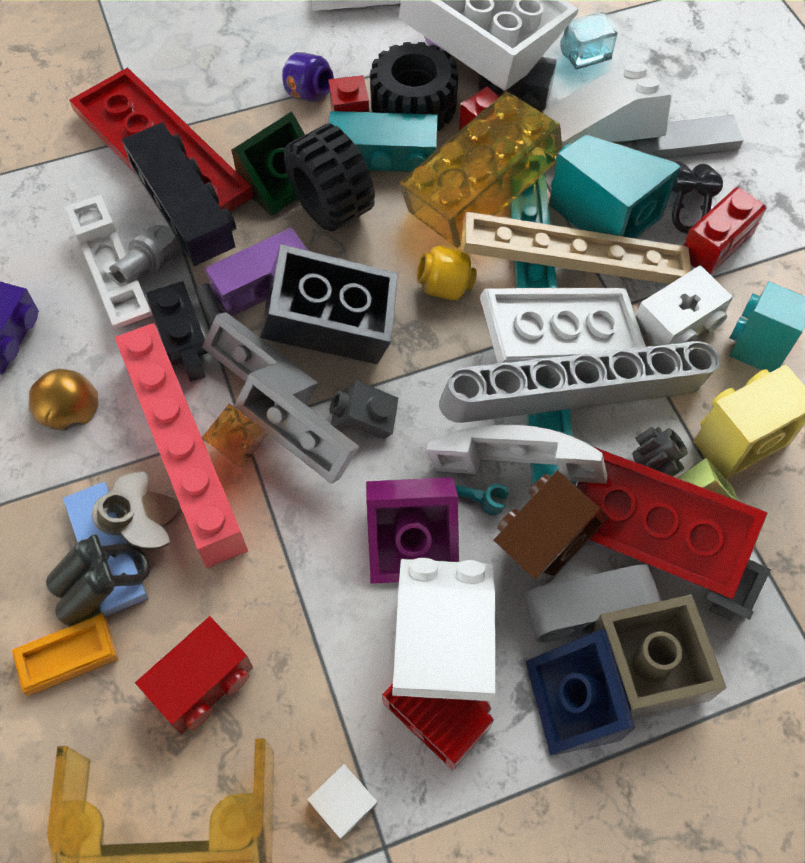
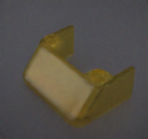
[47,738,274,863]

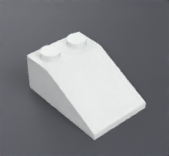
[542,63,672,149]
[392,558,495,701]

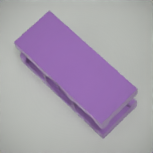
[205,227,308,316]

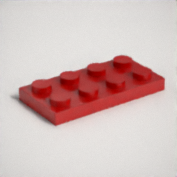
[576,447,768,600]

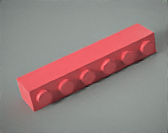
[115,323,248,568]

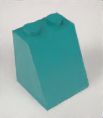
[549,134,681,238]

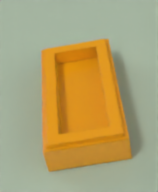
[12,614,119,696]

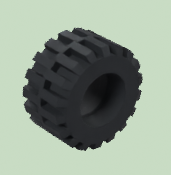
[370,42,458,131]
[284,123,375,231]

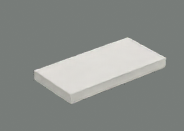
[480,288,646,364]

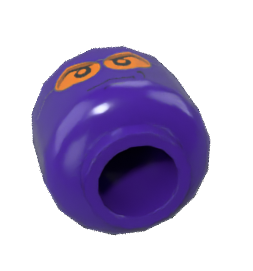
[282,52,334,102]

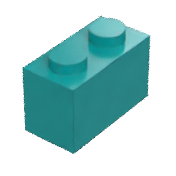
[729,281,805,373]

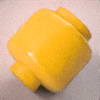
[417,246,477,300]

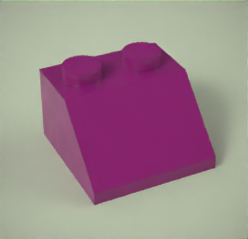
[366,477,459,584]

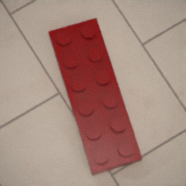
[69,67,254,211]

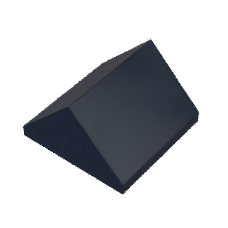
[526,630,635,755]

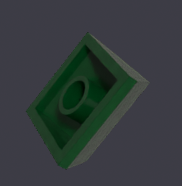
[231,111,305,215]

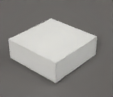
[307,764,378,840]

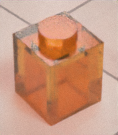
[202,404,268,468]

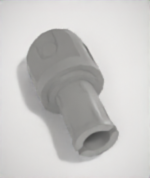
[109,225,179,287]

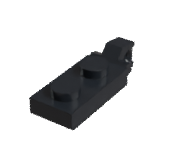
[146,281,208,382]

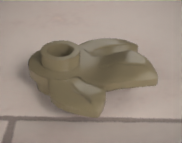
[92,472,180,550]

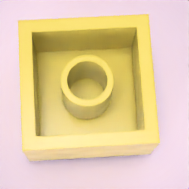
[693,365,805,480]

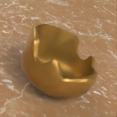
[29,368,98,431]

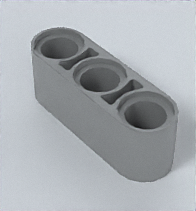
[523,565,661,642]

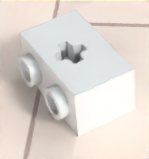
[636,266,733,346]

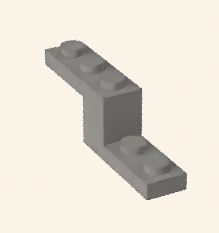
[202,312,359,484]

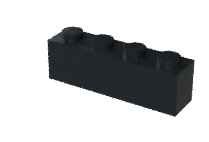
[122,122,237,266]

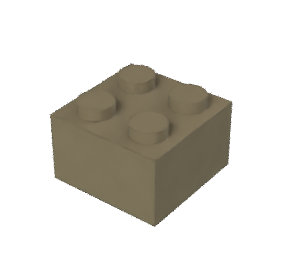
[591,594,727,719]

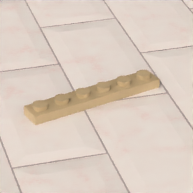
[462,212,691,284]

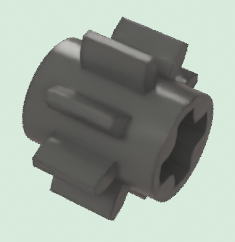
[632,427,688,476]

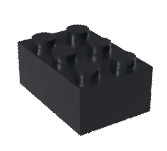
[260,244,398,365]

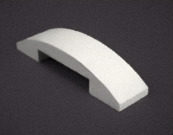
[64,195,152,330]
[427,425,607,484]

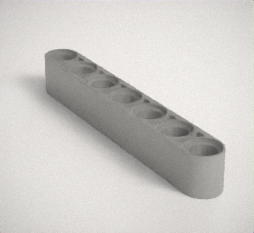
[439,341,720,423]

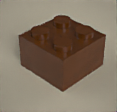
[493,470,610,583]

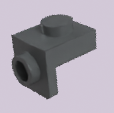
[329,380,399,439]
[703,559,771,623]

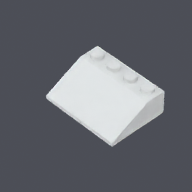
[399,0,579,91]

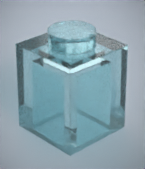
[560,11,618,70]

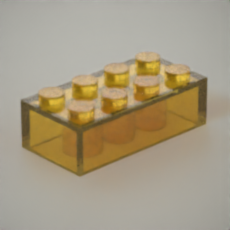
[399,91,563,249]

